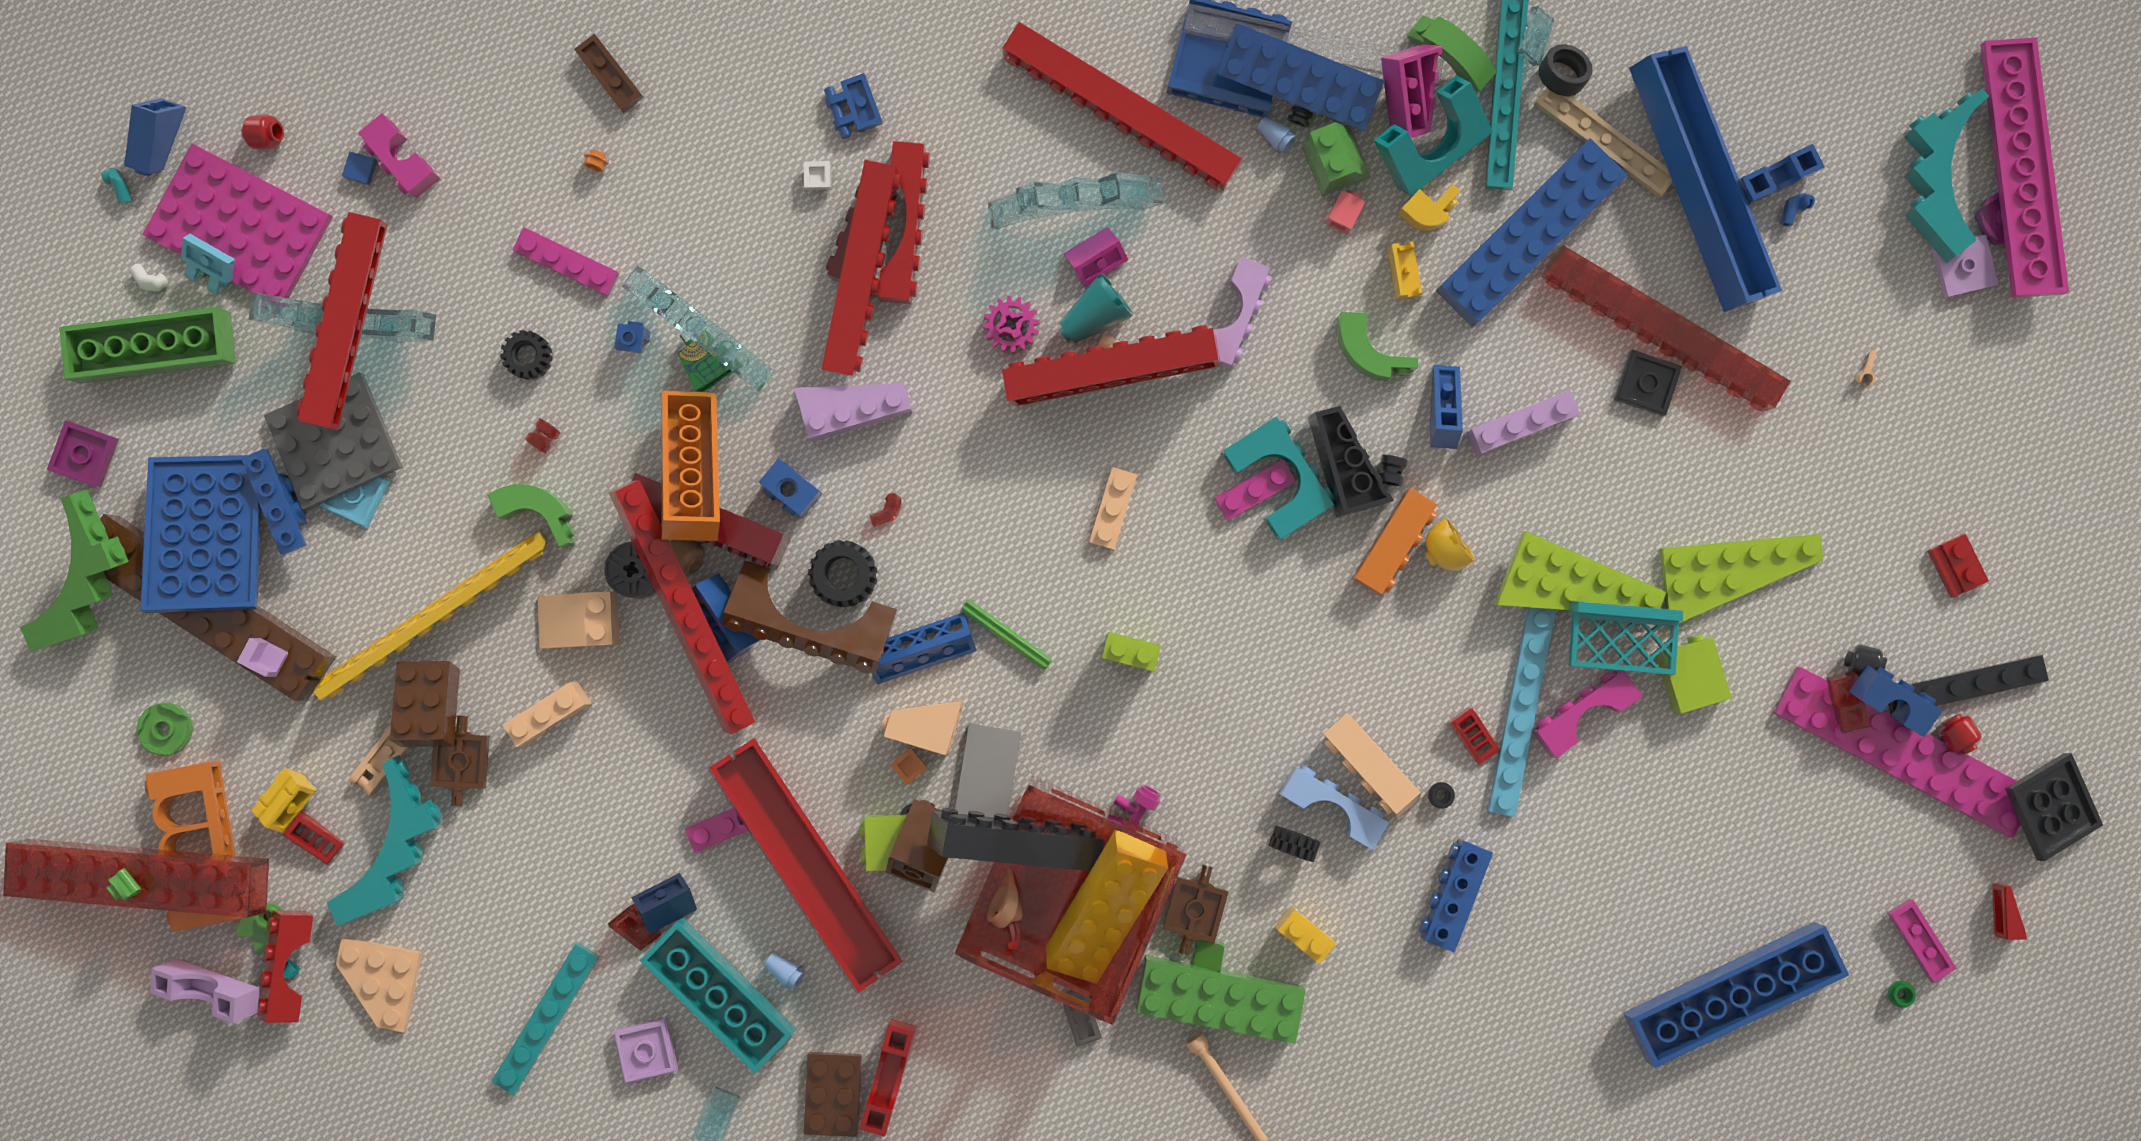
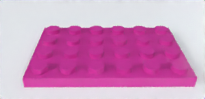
[142,143,333,308]

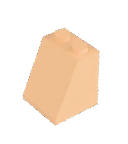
[881,701,964,755]

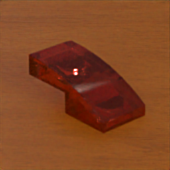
[1827,671,1869,733]

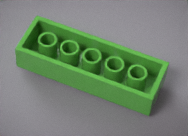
[59,307,236,384]
[1136,955,1306,1044]

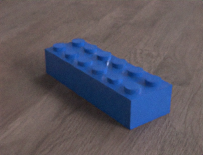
[1216,23,1385,131]

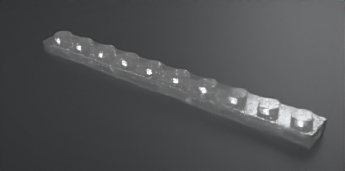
[1183,4,1444,86]

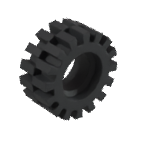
[500,330,553,380]
[1268,825,1321,862]

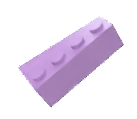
[794,383,913,442]

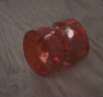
[524,417,561,454]

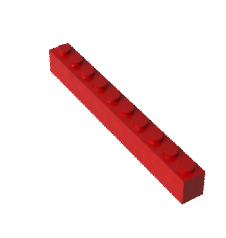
[1002,22,1242,191]
[608,480,755,734]

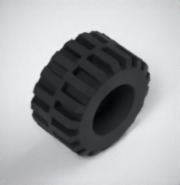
[808,540,878,607]

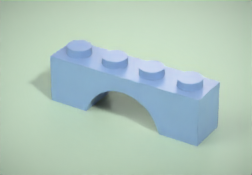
[1278,765,1389,850]

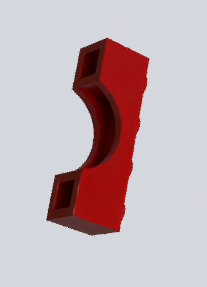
[256,910,313,1023]
[859,1018,917,1137]

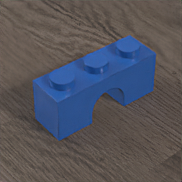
[1739,144,1825,205]
[1849,665,1943,737]

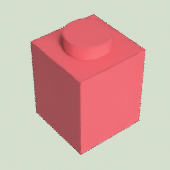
[1325,190,1366,235]

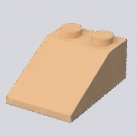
[538,591,619,649]

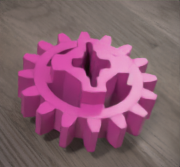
[983,296,1040,354]

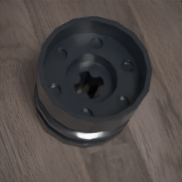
[604,542,657,599]

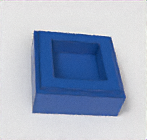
[342,151,377,185]

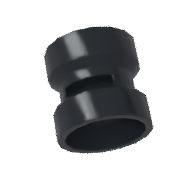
[1378,454,1408,486]

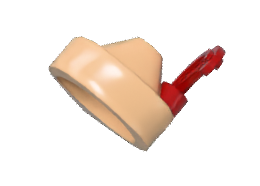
[987,868,1023,950]

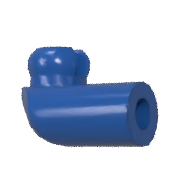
[1780,193,1815,227]

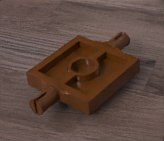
[430,715,490,806]
[1163,864,1229,955]

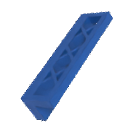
[872,613,977,685]

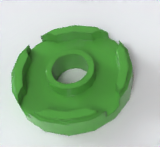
[136,703,193,756]

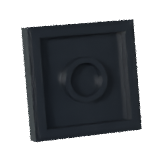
[1614,349,1682,417]

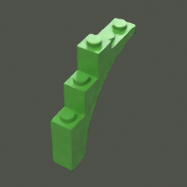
[20,490,129,652]

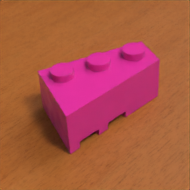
[1381,44,1443,138]

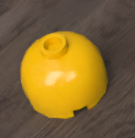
[1425,518,1475,571]

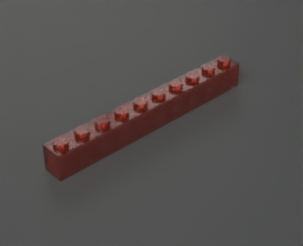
[1541,245,1791,412]

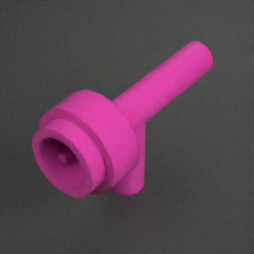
[1114,785,1161,835]

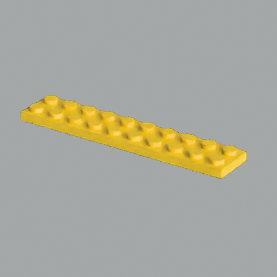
[313,529,547,700]

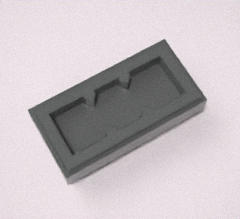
[1060,986,1102,1047]

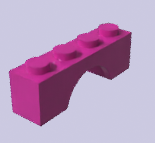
[1532,670,1643,758]

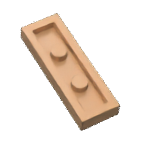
[1089,467,1137,550]

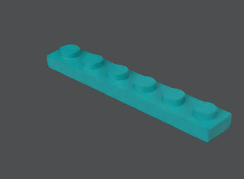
[491,943,600,1096]

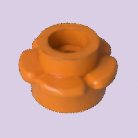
[583,150,609,172]

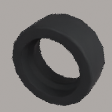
[1539,44,1593,97]

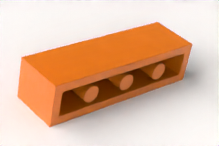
[1351,488,1438,595]

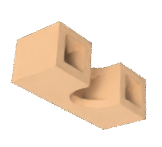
[503,681,592,747]

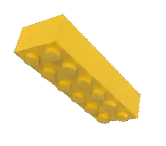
[1046,830,1168,984]

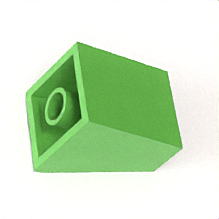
[1303,123,1371,196]

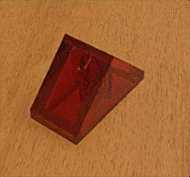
[608,904,662,951]

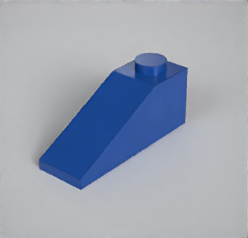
[1430,365,1463,449]

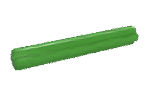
[961,600,1051,670]

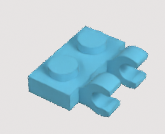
[181,234,235,295]

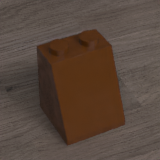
[885,799,949,893]

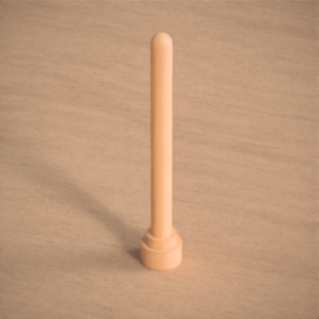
[1185,1031,1267,1141]

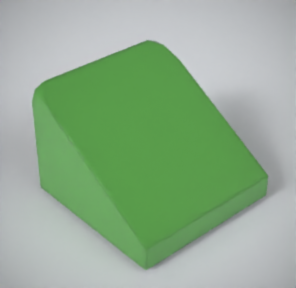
[1193,940,1225,972]

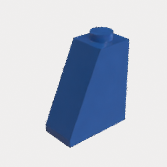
[124,98,186,176]

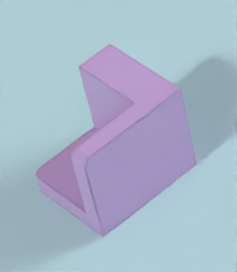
[237,638,288,677]

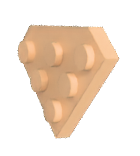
[336,937,423,1032]

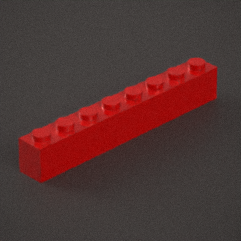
[821,160,901,377]
[297,212,388,430]

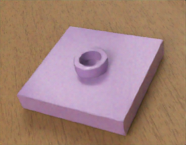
[1931,234,1999,298]
[613,1018,679,1084]

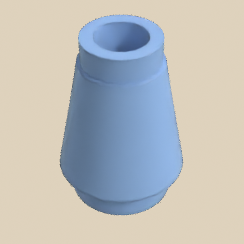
[1257,117,1297,153]
[764,953,805,990]

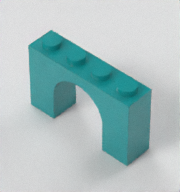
[1374,76,1493,196]
[1222,416,1334,541]

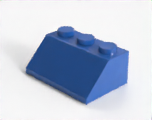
[692,573,760,664]

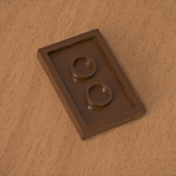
[803,1052,862,1137]

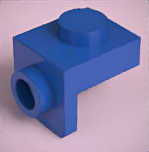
[614,321,651,353]

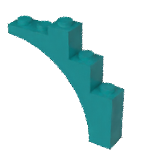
[1905,89,1989,263]
[326,755,442,926]

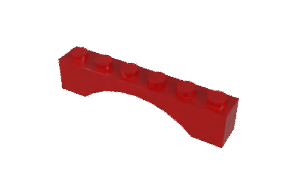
[878,141,930,304]

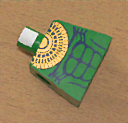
[678,327,741,392]

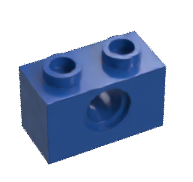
[758,458,822,517]

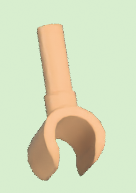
[1855,350,1877,386]

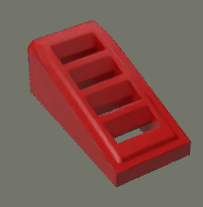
[1448,707,1500,765]
[282,810,344,865]
[1992,883,2027,940]

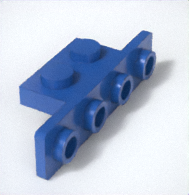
[242,449,307,555]

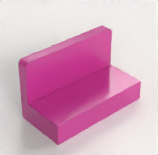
[1064,227,1128,287]

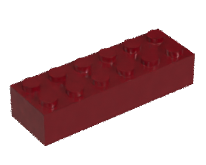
[632,473,791,568]

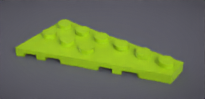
[1494,531,1666,610]
[1660,534,1823,627]

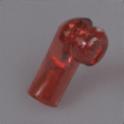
[870,493,902,527]

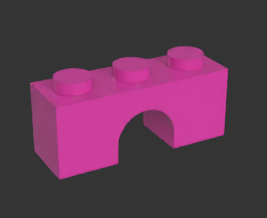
[358,113,440,198]

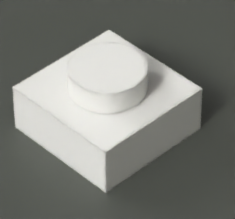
[804,161,832,190]

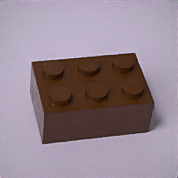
[390,661,460,747]

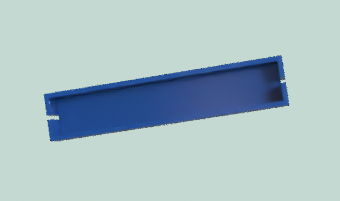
[1629,46,1782,312]

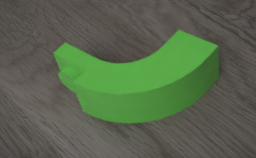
[1407,15,1497,92]
[1337,312,1418,381]
[487,484,575,548]

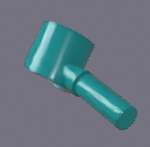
[262,958,300,978]

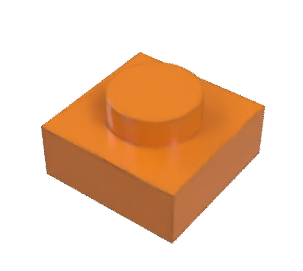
[890,747,928,785]

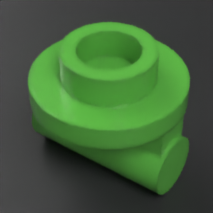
[106,868,142,902]

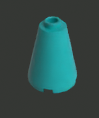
[1059,273,1133,343]

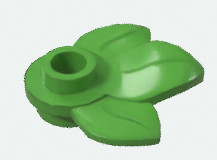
[236,903,282,955]

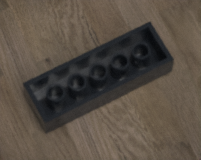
[927,808,1105,871]

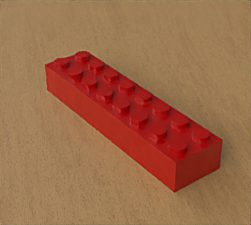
[1002,325,1221,406]

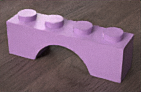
[1213,256,1272,369]
[1466,390,1580,457]
[150,959,259,1024]

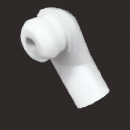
[129,264,168,292]

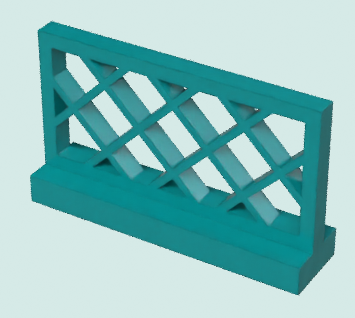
[1568,601,1683,675]

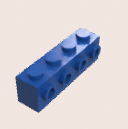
[1419,838,1493,953]

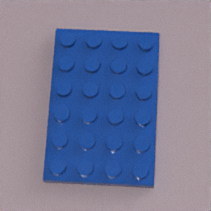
[141,455,261,613]

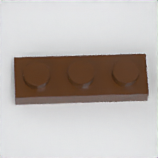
[574,33,644,113]

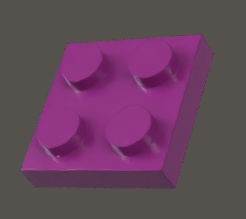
[46,420,119,488]

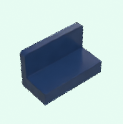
[631,873,697,934]

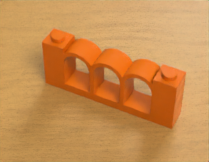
[144,761,246,932]

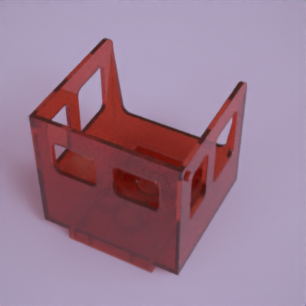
[955,775,1187,1025]

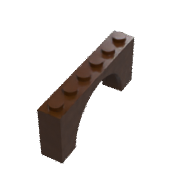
[722,560,897,674]

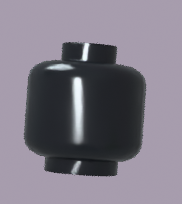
[1843,644,1887,679]

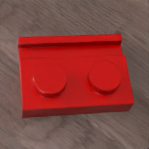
[1927,534,1989,598]

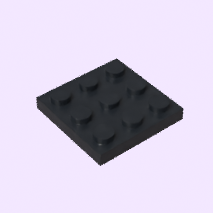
[2005,753,2103,861]

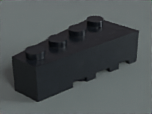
[1308,406,1394,518]

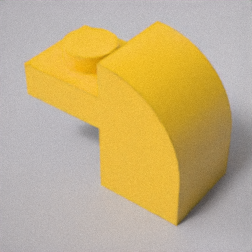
[1398,184,1460,231]

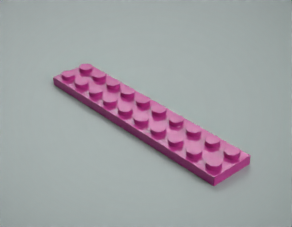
[1980,37,2069,298]
[1773,667,2020,838]

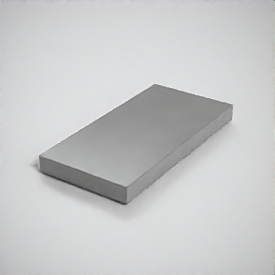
[955,723,1021,817]

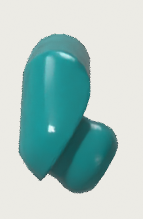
[101,168,132,203]

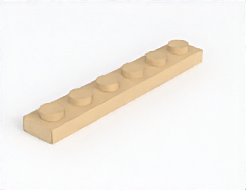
[1534,88,1673,198]

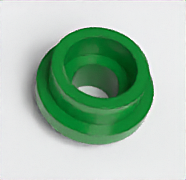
[1888,980,1916,1008]

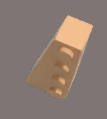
[1324,713,1421,820]

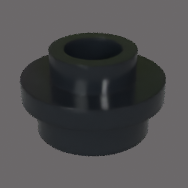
[1428,782,1455,809]

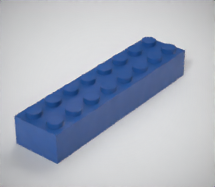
[1435,138,1627,327]
[1623,922,1849,1068]

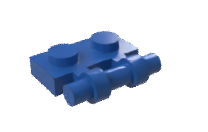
[824,73,883,139]

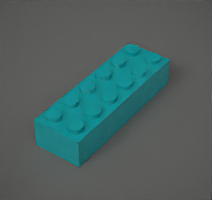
[639,917,797,1074]

